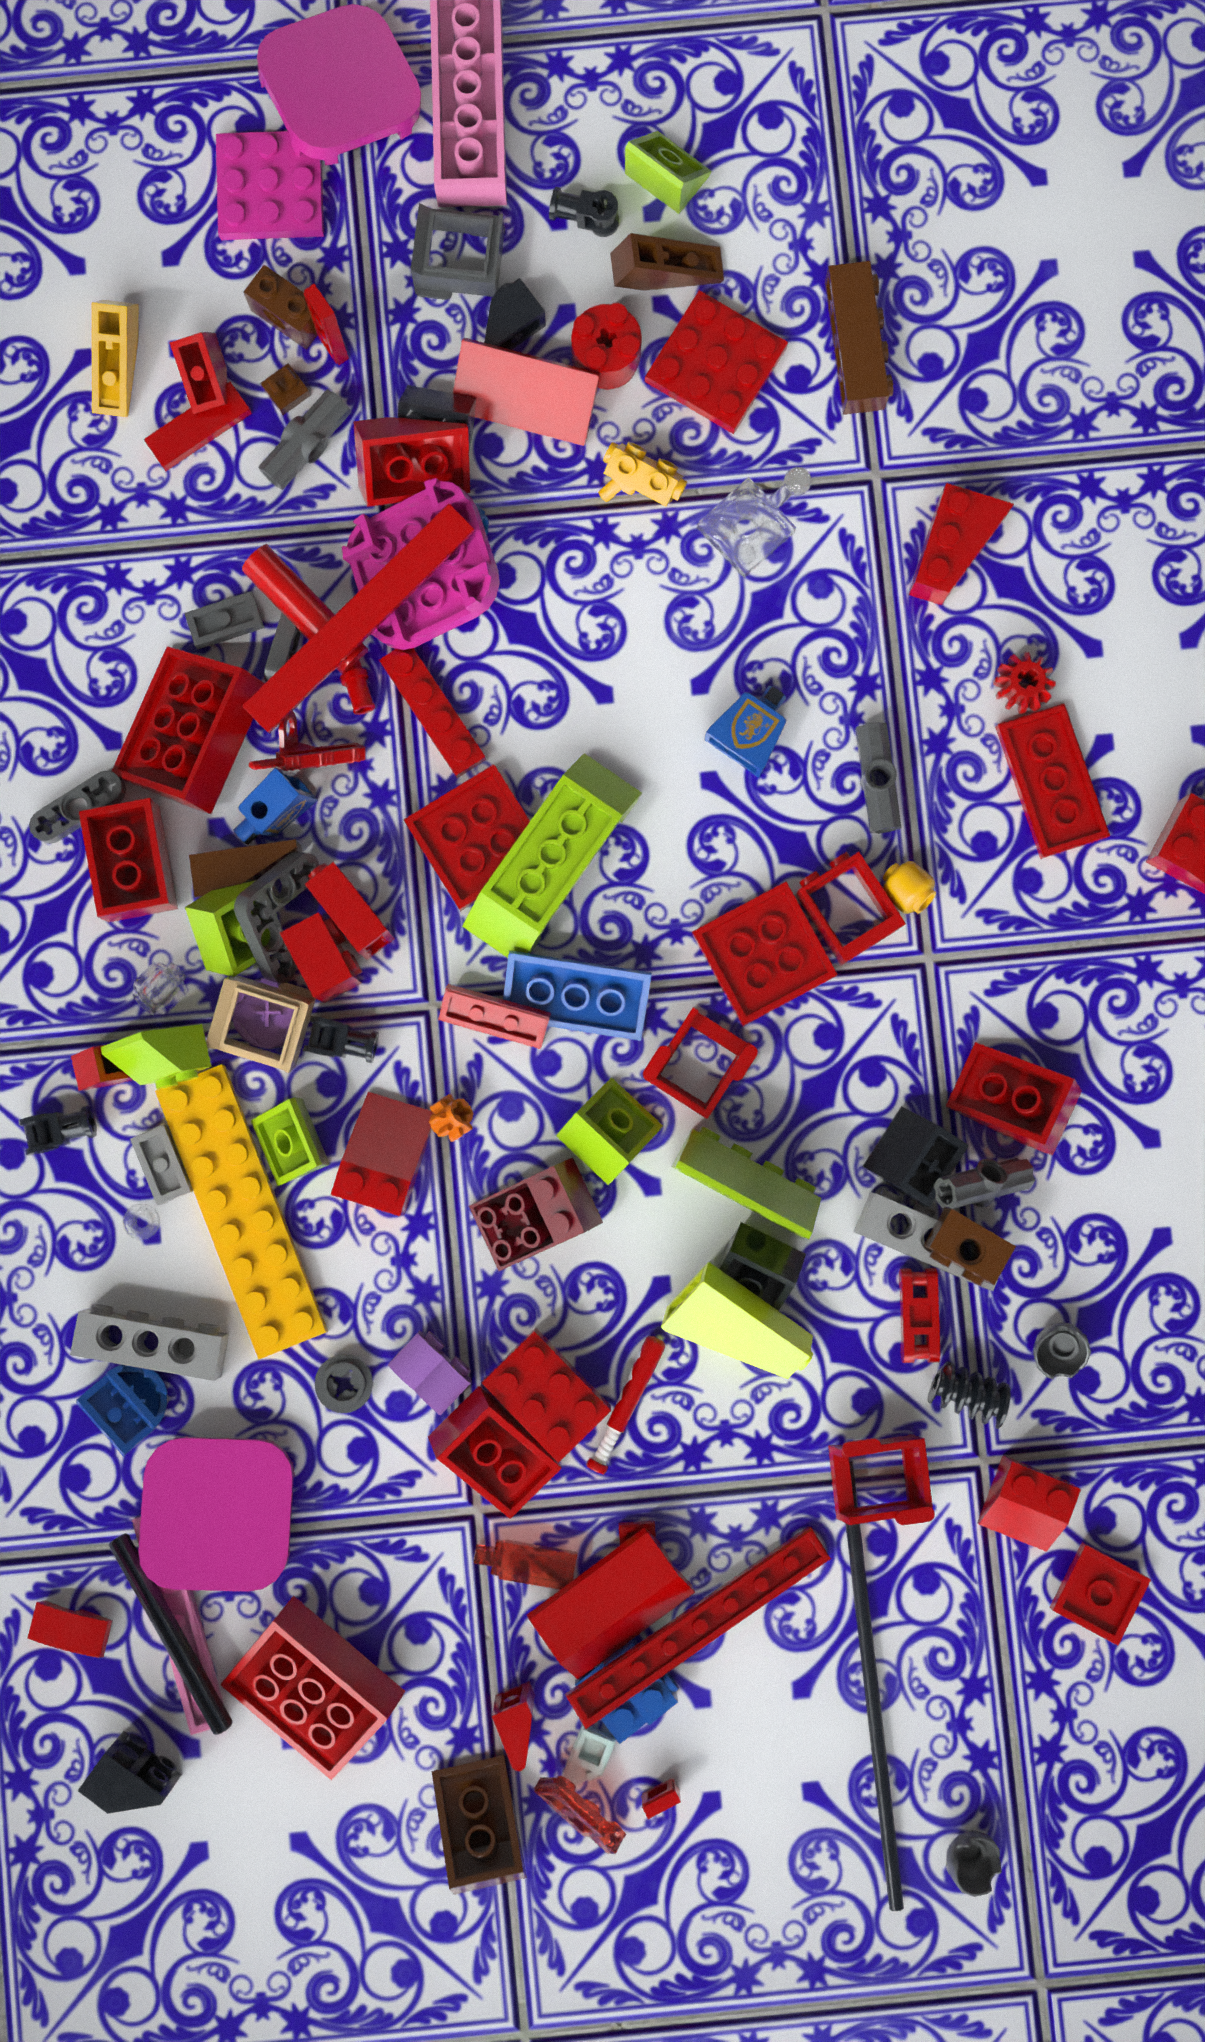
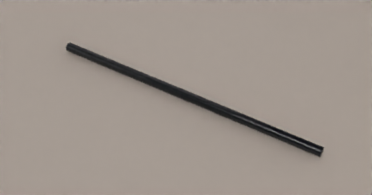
[845,1460,904,1911]

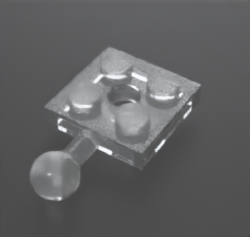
[696,467,812,578]

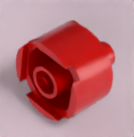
[571,303,642,390]

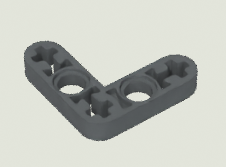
[234,851,319,984]

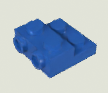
[575,1638,679,1744]

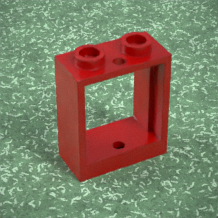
[795,852,906,966]
[305,862,395,960]

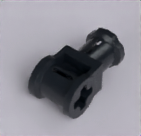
[549,187,619,237]
[303,1016,379,1063]
[18,1106,97,1156]

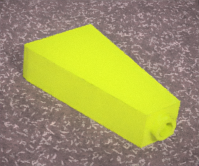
[661,1262,813,1379]

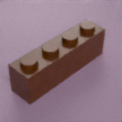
[825,261,893,415]

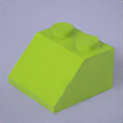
[185,880,277,977]
[101,1024,212,1089]
[556,1077,663,1185]

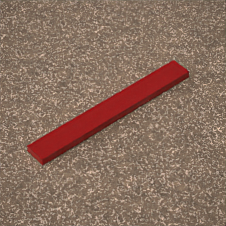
[242,503,475,734]
[565,1526,831,1729]

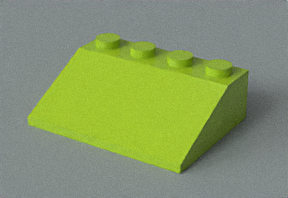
[671,1126,821,1239]

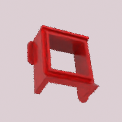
[643,1007,758,1119]
[828,1434,935,1526]

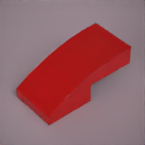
[27,1600,113,1658]

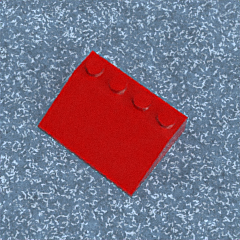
[111,646,265,814]
[220,1595,406,1781]

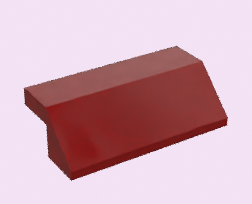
[527,1527,695,1679]

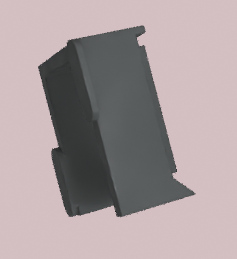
[411,203,505,300]

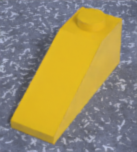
[91,300,139,417]

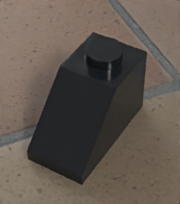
[484,278,546,350]

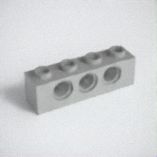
[854,1189,998,1291]
[70,1304,229,1381]

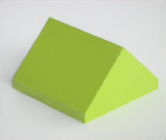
[625,131,712,214]
[251,1097,330,1186]

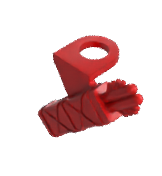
[249,711,366,771]

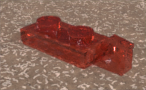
[473,1539,577,1590]
[534,1776,626,1854]

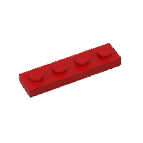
[379,648,486,778]

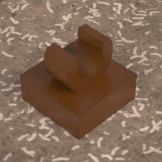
[260,363,311,415]

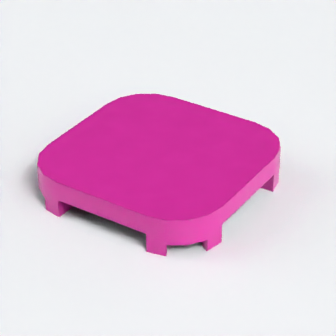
[257,4,421,166]
[342,478,500,650]
[138,1436,295,1592]

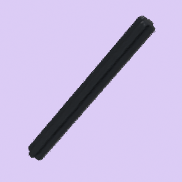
[109,1533,233,1735]

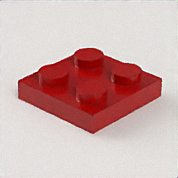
[1049,1542,1151,1646]

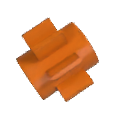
[429,1094,474,1142]

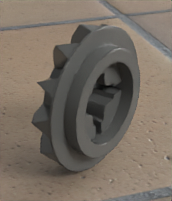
[315,1354,374,1413]

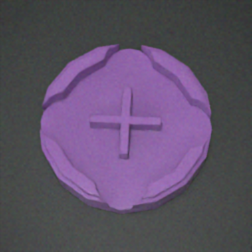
[232,978,294,1049]

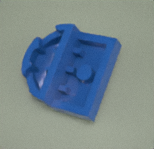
[76,1365,167,1457]

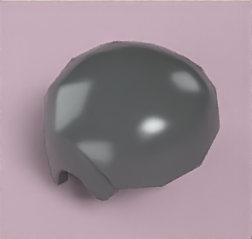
[1033,1323,1091,1379]
[946,1830,1002,1897]

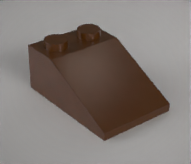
[431,1755,527,1895]

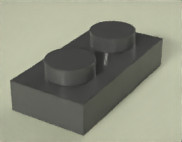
[184,591,265,650]

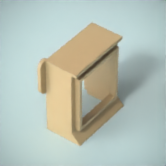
[206,975,316,1073]

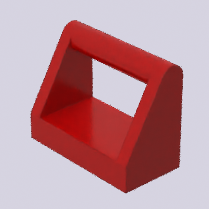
[492,1681,535,1771]

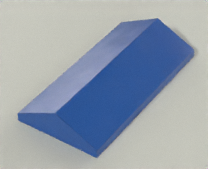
[503,951,652,1041]

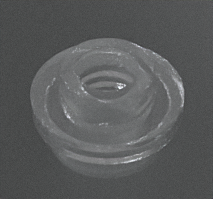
[123,1204,160,1240]

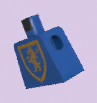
[704,686,787,778]
[233,767,318,845]

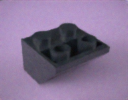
[398,385,476,450]
[862,1106,969,1207]
[78,1731,182,1814]

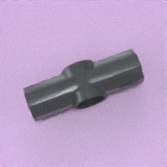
[258,389,351,490]
[855,722,902,834]
[934,1158,1035,1209]

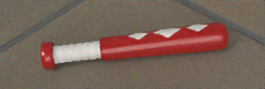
[586,1336,665,1475]

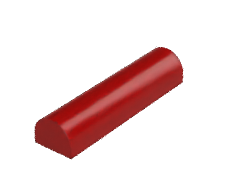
[242,544,368,675]

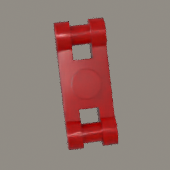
[899,1268,940,1363]

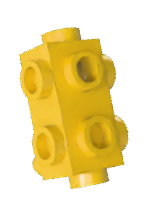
[598,442,687,506]

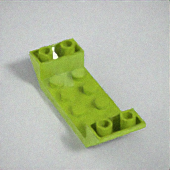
[462,753,642,958]

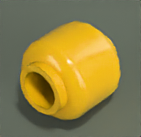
[883,861,936,914]

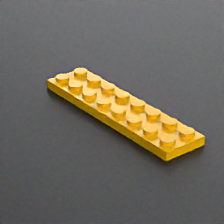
[155,1064,328,1360]

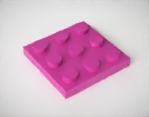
[216,131,324,240]

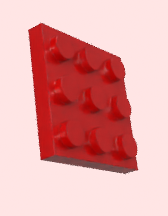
[645,290,788,434]
[404,764,530,912]
[692,881,838,1027]

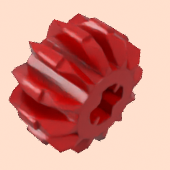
[993,652,1056,714]

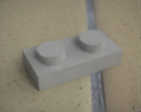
[130,1125,193,1205]

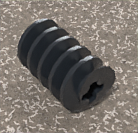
[927,1361,1011,1429]

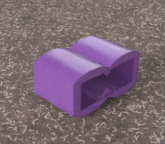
[388,1330,472,1416]

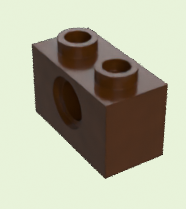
[243,265,317,350]
[923,1208,1016,1287]

